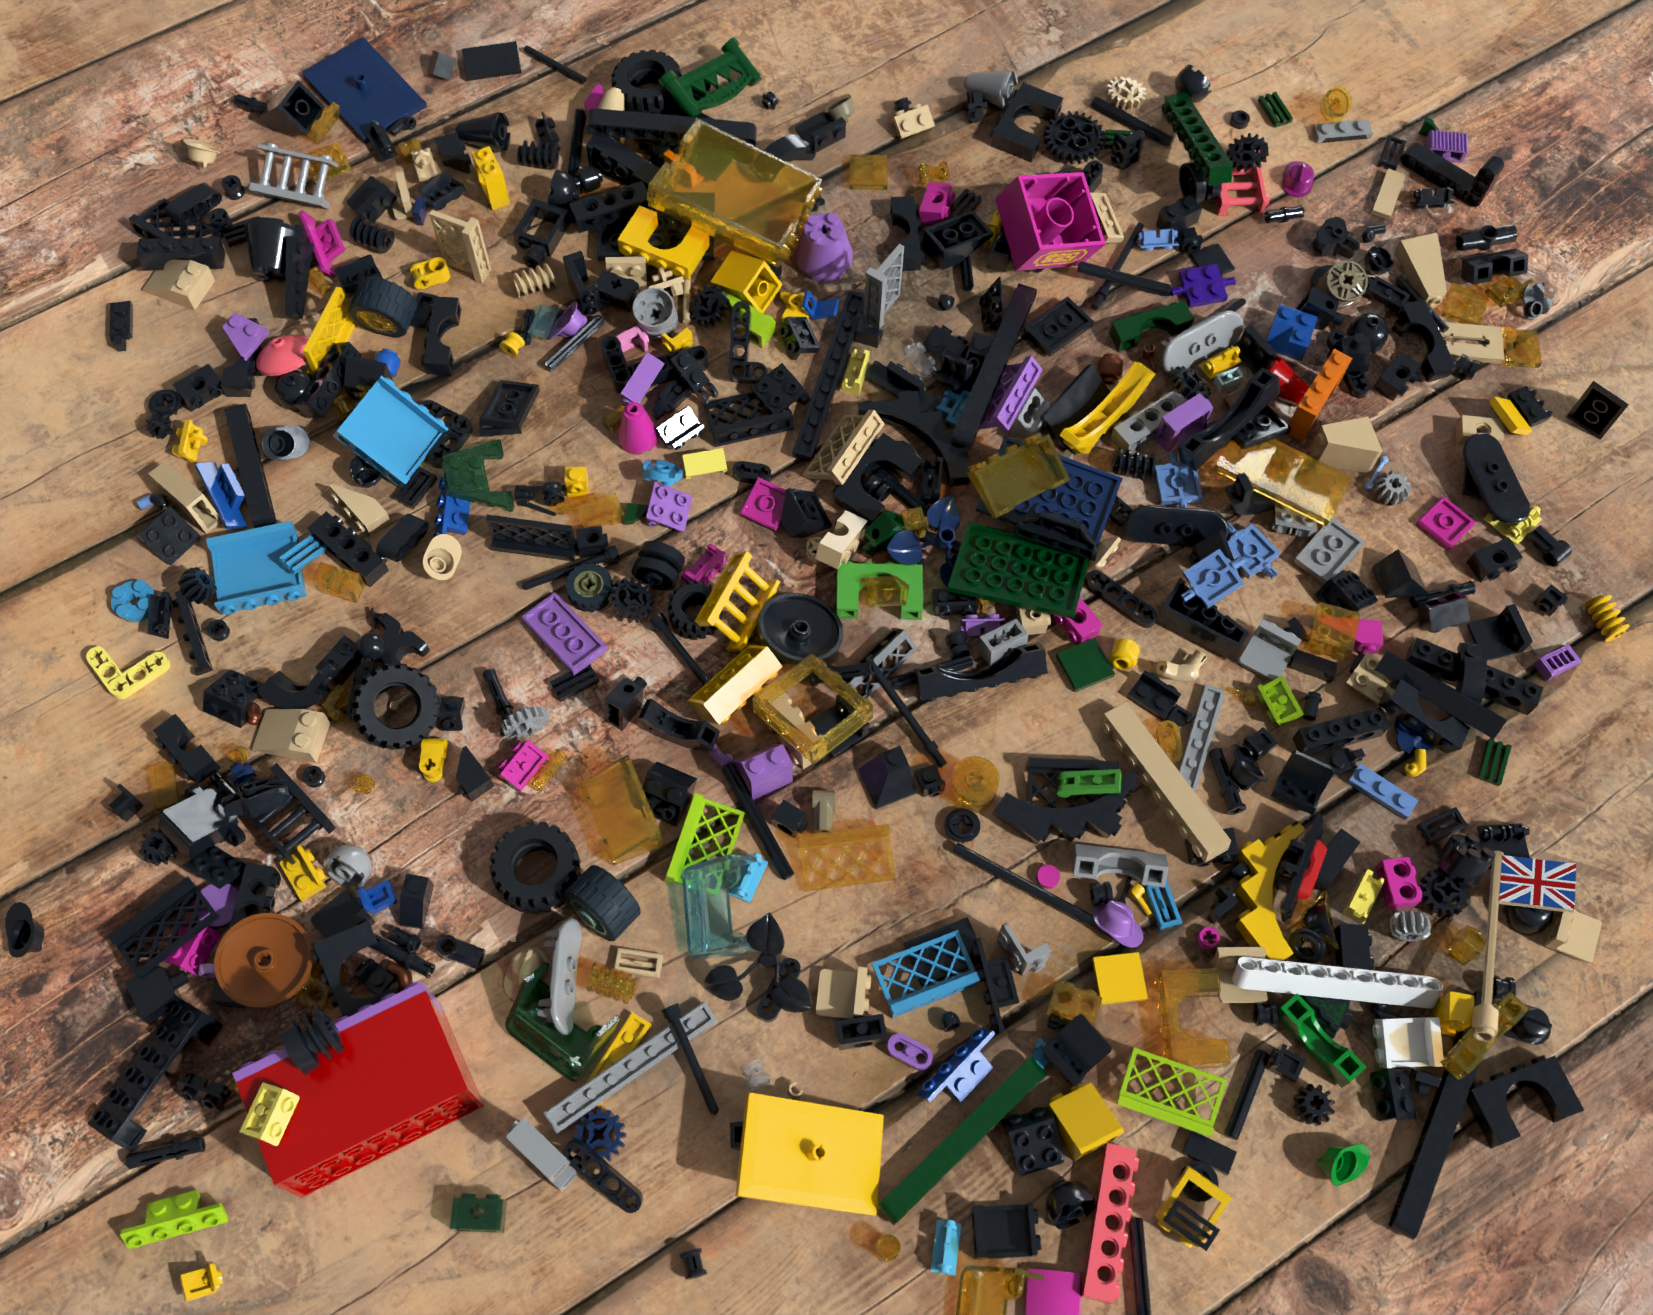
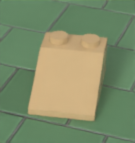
[143,260,215,310]
[252,709,330,763]

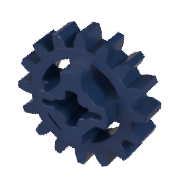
[573,1108,627,1163]

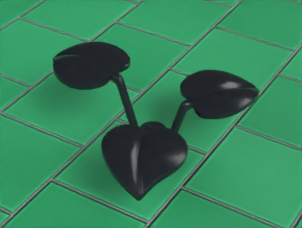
[704,912,813,1013]

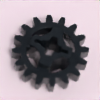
[1226,133,1269,173]
[689,284,730,328]
[1170,366,1212,400]
[607,577,655,623]
[1419,867,1471,918]

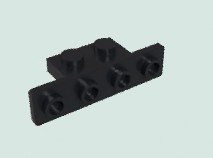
[865,361,940,413]
[971,937,1020,1033]

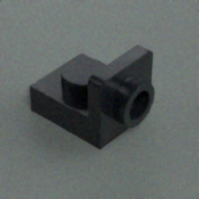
[1176,227,1203,253]
[915,764,946,797]
[1208,885,1238,925]
[355,958,396,994]

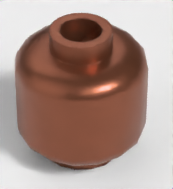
[1097,353,1123,385]

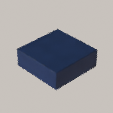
[412,197,428,226]

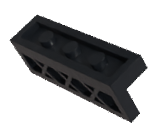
[834,628,917,706]

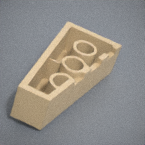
[752,680,825,769]

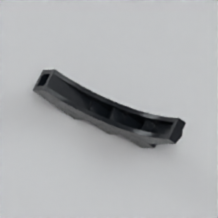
[857,390,971,487]
[992,771,1139,845]

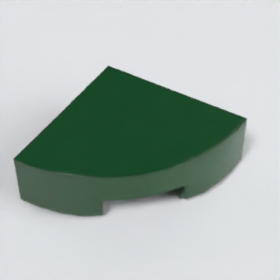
[1419,117,1439,137]
[624,503,648,525]

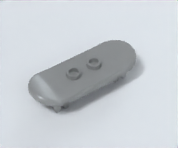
[1161,310,1244,375]
[537,918,582,1035]

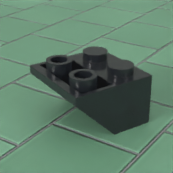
[636,761,698,827]

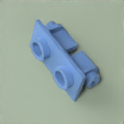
[1136,228,1179,251]

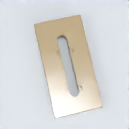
[1421,322,1504,364]

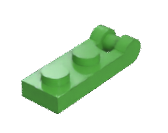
[1057,769,1122,798]

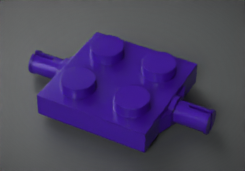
[1170,264,1236,308]

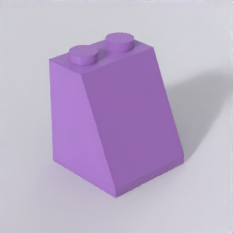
[734,743,793,800]

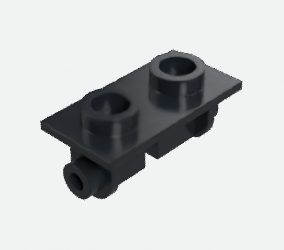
[535,112,561,151]
[365,121,398,162]
[1410,187,1455,209]
[147,592,172,639]
[177,1074,231,1111]

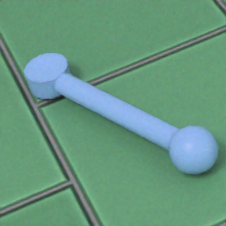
[1364,456,1389,491]

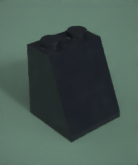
[258,80,327,136]

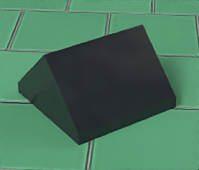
[1372,549,1428,598]

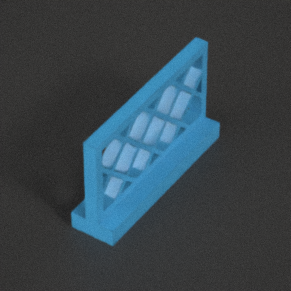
[871,930,981,1018]

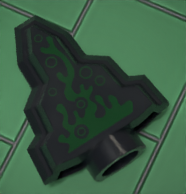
[1300,995,1353,1039]

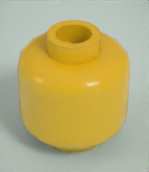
[1109,638,1140,670]

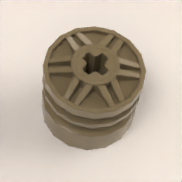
[1316,261,1367,310]

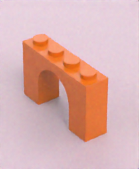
[1289,349,1352,442]

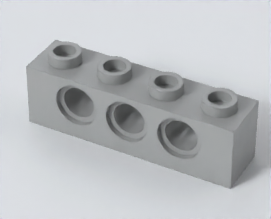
[1111,388,1188,453]

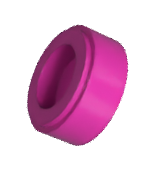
[1036,865,1060,889]

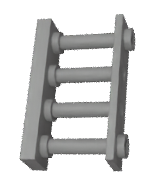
[249,143,338,210]

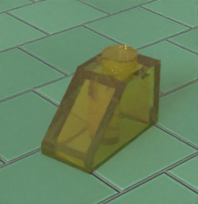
[1444,925,1486,966]

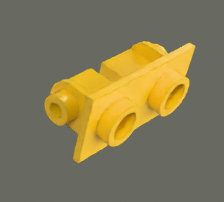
[1198,346,1242,380]

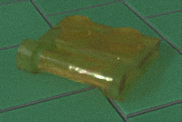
[1502,327,1542,368]

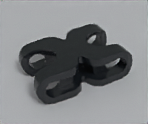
[356,613,430,666]

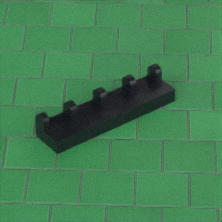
[172,591,213,676]

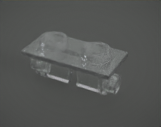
[903,338,938,379]

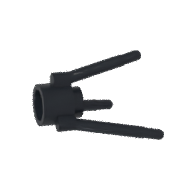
[514,485,566,516]

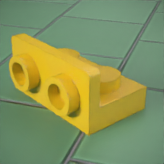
[279,844,327,902]

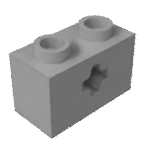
[979,619,1028,667]

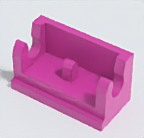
[681,544,726,585]

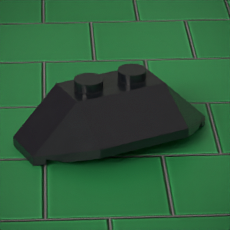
[1014,511,1098,561]

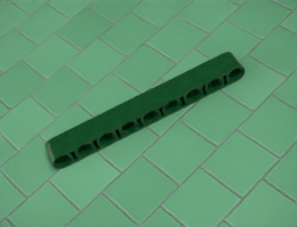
[877,1056,1048,1225]

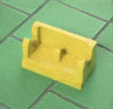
[840,349,870,396]
[682,448,727,479]
[1342,869,1384,925]

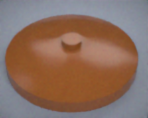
[214,913,314,1009]

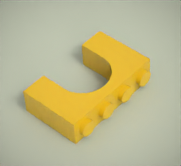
[617,206,710,280]

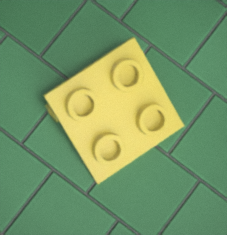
[1484,505,1542,545]

